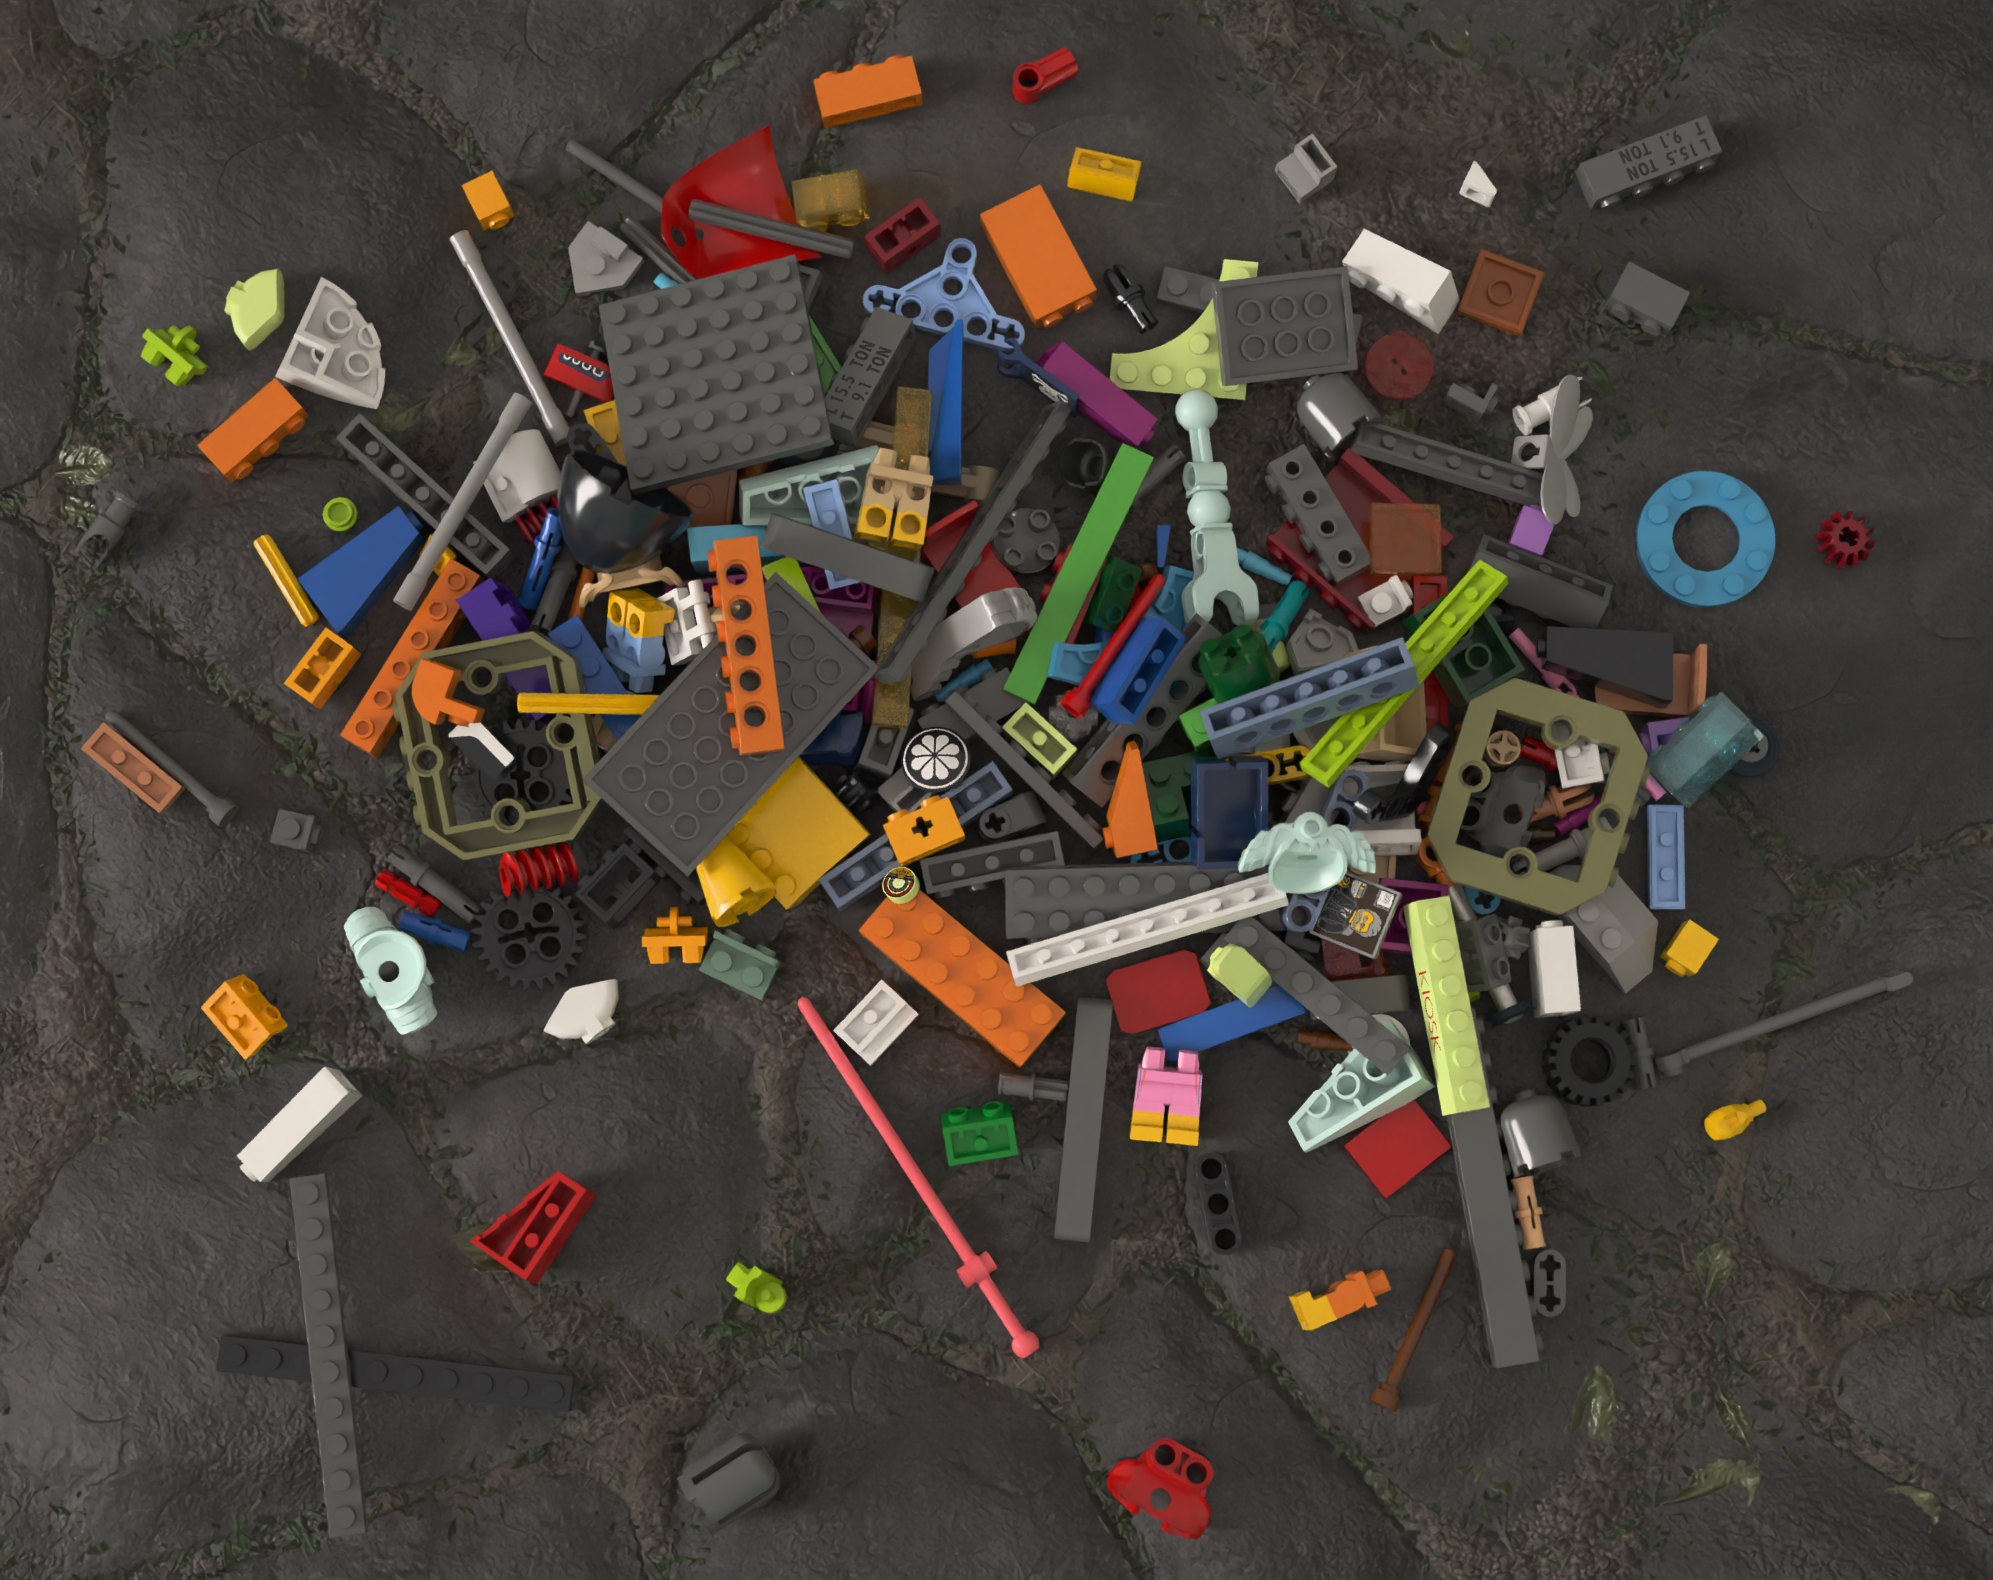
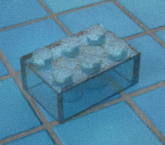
[1646,691,1765,808]

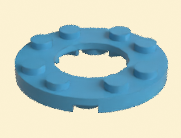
[1636,471,1775,608]

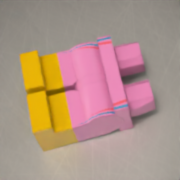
[1129,1046,1203,1146]

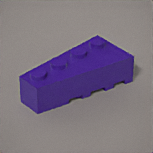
[456,578,556,724]

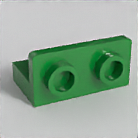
[941,1101,1018,1166]

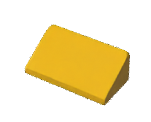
[1067,147,1142,201]

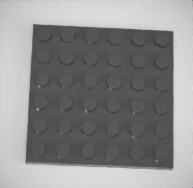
[599,255,834,495]

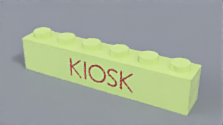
[1403,896,1490,1116]

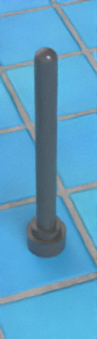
[105,710,239,827]

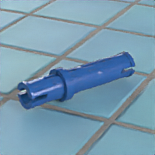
[518,508,562,610]

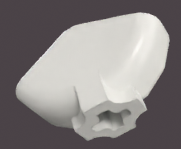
[544,979,619,1045]

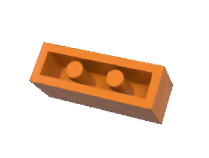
[813,55,923,129]
[197,378,309,483]

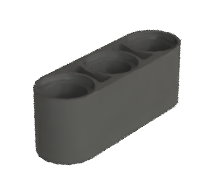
[1309,975,1411,1021]

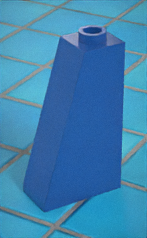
[298,506,425,639]

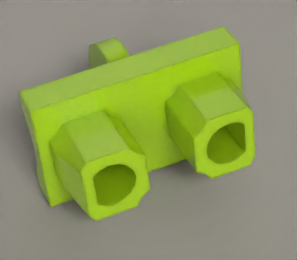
[141,325,209,386]
[726,1262,787,1314]

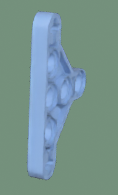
[863,238,1025,353]

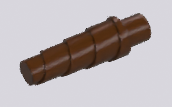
[1297,1029,1354,1052]

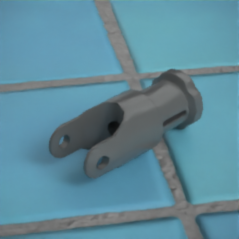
[74,490,143,569]

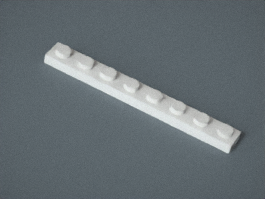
[1006,873,1289,987]

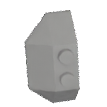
[1549,864,1658,994]

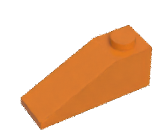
[1102,741,1158,858]

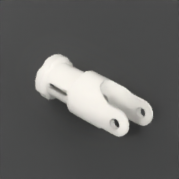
[1512,377,1592,436]

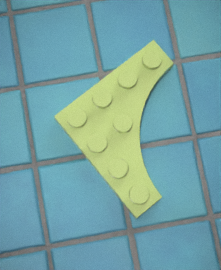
[1110,259,1258,400]

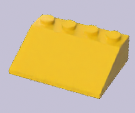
[726,756,871,910]

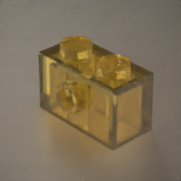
[792,169,870,231]

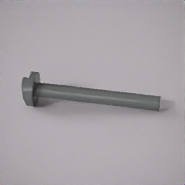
[565,341,607,418]

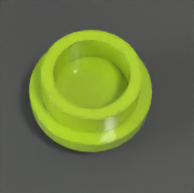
[323,497,358,532]

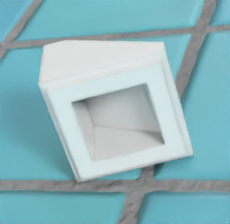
[1459,161,1497,207]

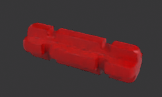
[375,870,441,917]

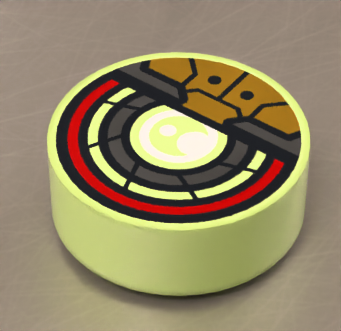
[882,867,920,904]

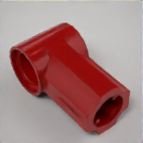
[1012,47,1079,104]

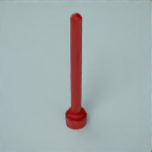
[1060,574,1165,719]

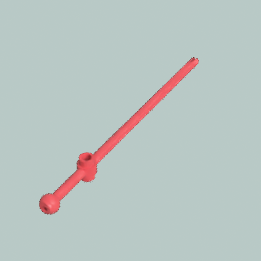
[797,997,1039,1358]

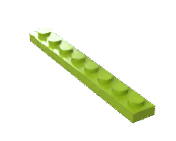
[1300,559,1509,788]

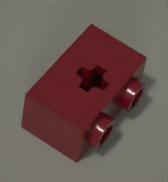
[864,197,941,274]

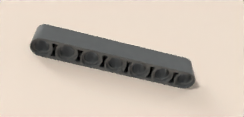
[1054,996,1113,1243]

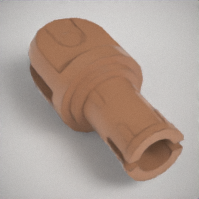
[1517,784,1594,823]

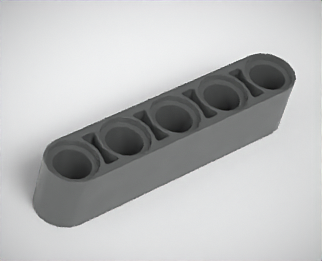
[761,513,935,602]

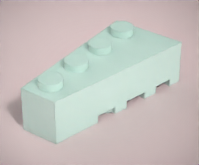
[739,445,879,526]

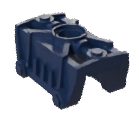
[799,711,865,769]

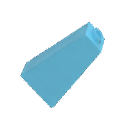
[687,524,813,576]

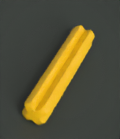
[254,534,319,627]

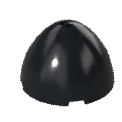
[557,449,694,574]

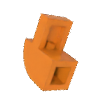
[412,659,485,727]

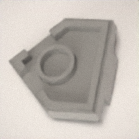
[568,221,644,297]
[1285,608,1358,676]

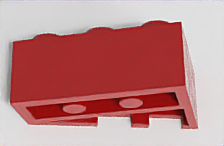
[470,1171,597,1284]

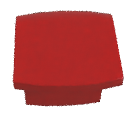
[920,501,1021,610]

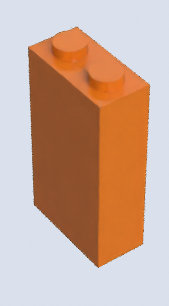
[980,184,1097,329]

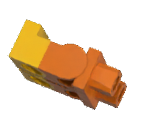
[1289,1270,1391,1331]

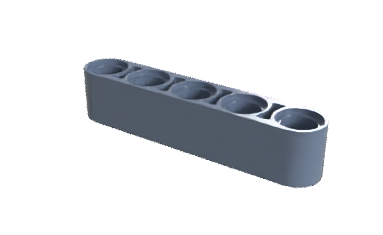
[1280,769,1369,933]

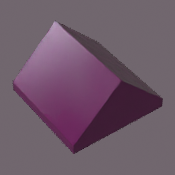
[1379,878,1448,955]

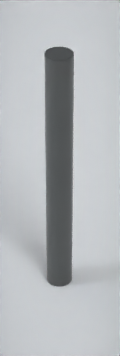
[566,139,663,212]

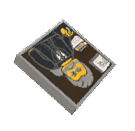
[1309,872,1402,960]

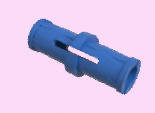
[398,910,472,953]

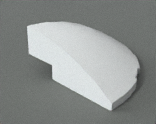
[275,277,385,409]

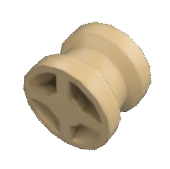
[1483,730,1521,768]

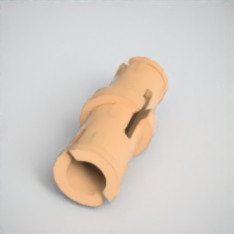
[1510,1175,1546,1250]

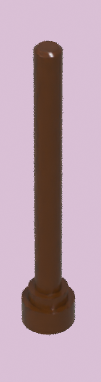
[1370,1248,1457,1412]

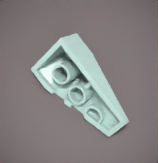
[1288,1019,1435,1153]

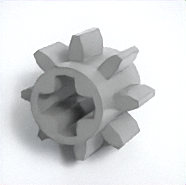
[1497,916,1530,959]

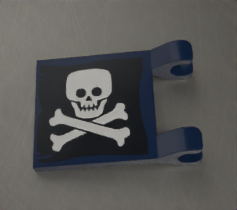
[998,338,1080,418]

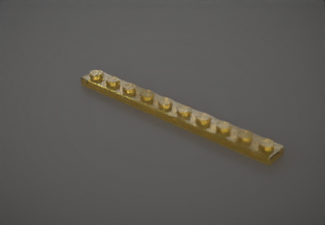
[871,386,932,729]

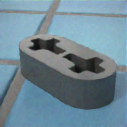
[1531,1249,1566,1317]

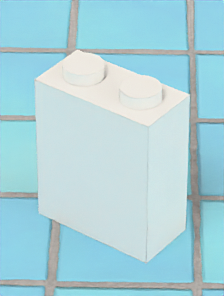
[1528,920,1581,1018]

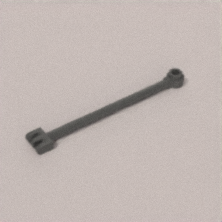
[1655,970,1913,1077]

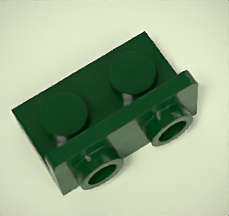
[1083,557,1143,633]

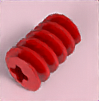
[500,841,578,897]

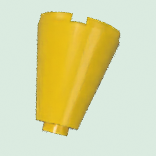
[696,836,776,927]

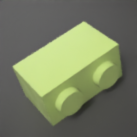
[1002,702,1077,780]

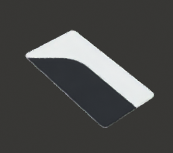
[448,722,514,780]

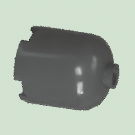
[1297,373,1384,461]
[1500,1089,1583,1178]

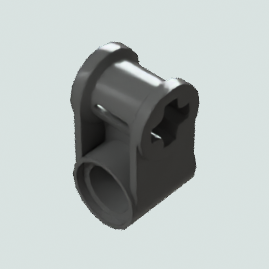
[979,791,1048,844]

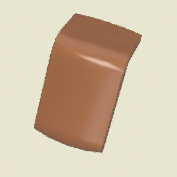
[1595,644,1707,718]

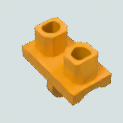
[642,906,708,964]

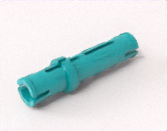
[1260,581,1310,653]

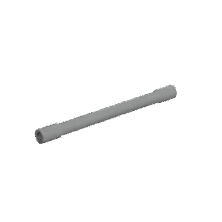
[450,230,570,446]
[393,392,532,611]

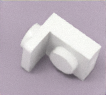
[1356,575,1414,629]

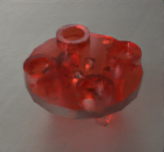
[1364,331,1434,401]

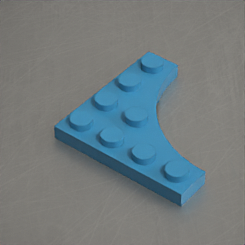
[1047,565,1194,692]

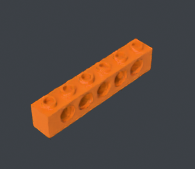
[707,536,785,756]
[340,558,484,759]

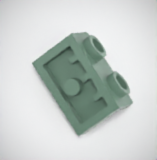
[699,929,781,1001]

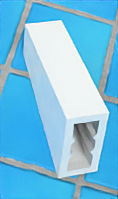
[237,1067,363,1183]

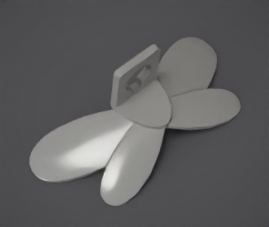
[1511,375,1593,524]

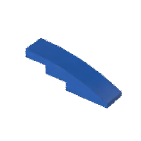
[1157,985,1307,1063]

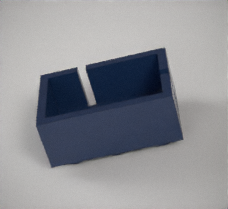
[1191,755,1268,869]

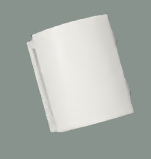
[473,429,561,523]

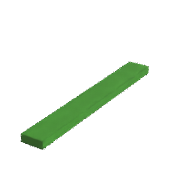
[1003,443,1154,706]

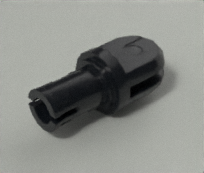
[1103,264,1158,334]

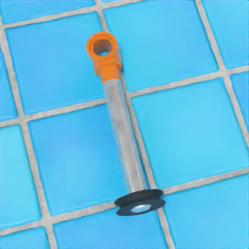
[1416,838,1537,1029]

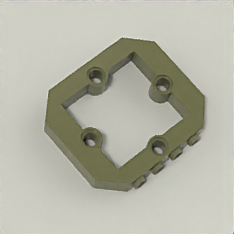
[393,631,604,860]
[1425,678,1651,916]

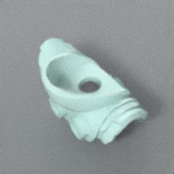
[1238,812,1376,894]
[344,907,437,1035]

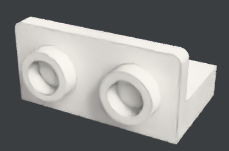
[1551,722,1610,789]

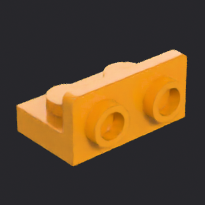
[201,974,288,1060]

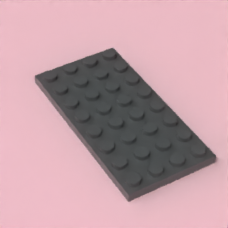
[582,572,880,877]

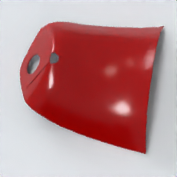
[661,125,821,279]

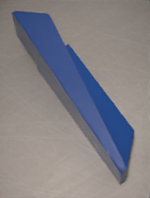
[928,319,964,485]

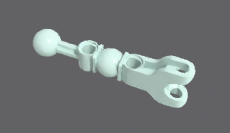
[1175,389,1259,626]

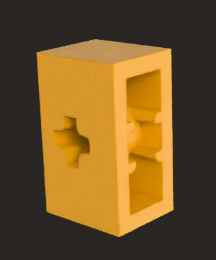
[284,627,362,710]
[883,795,965,867]

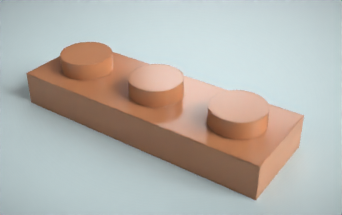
[81,722,185,815]

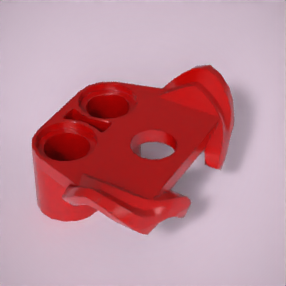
[1107,1438,1213,1539]

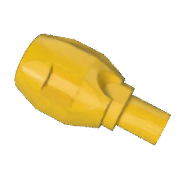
[1704,1099,1767,1141]

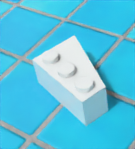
[1342,229,1460,334]

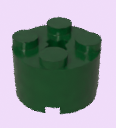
[1199,624,1280,704]

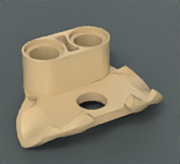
[579,555,685,608]

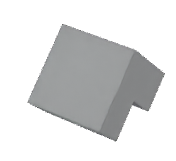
[1275,133,1337,204]
[877,767,938,814]

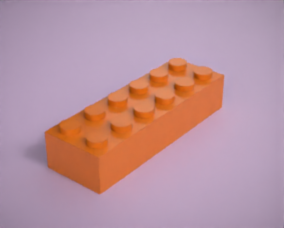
[859,889,1066,1069]

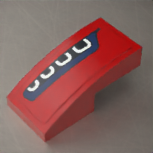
[543,344,614,403]

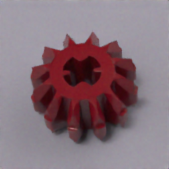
[1814,511,1876,570]

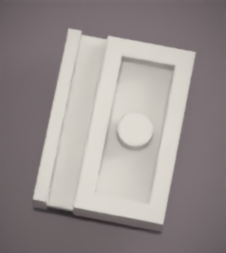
[833,979,919,1066]

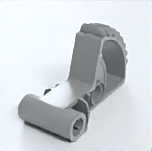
[887,587,1037,701]

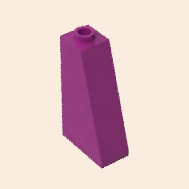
[1035,341,1158,447]

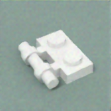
[657,580,717,665]

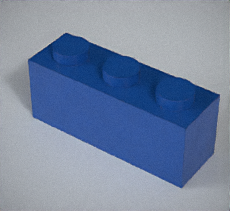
[1089,617,1187,725]

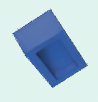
[1156,525,1171,572]

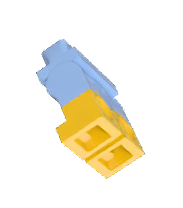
[602,588,675,693]

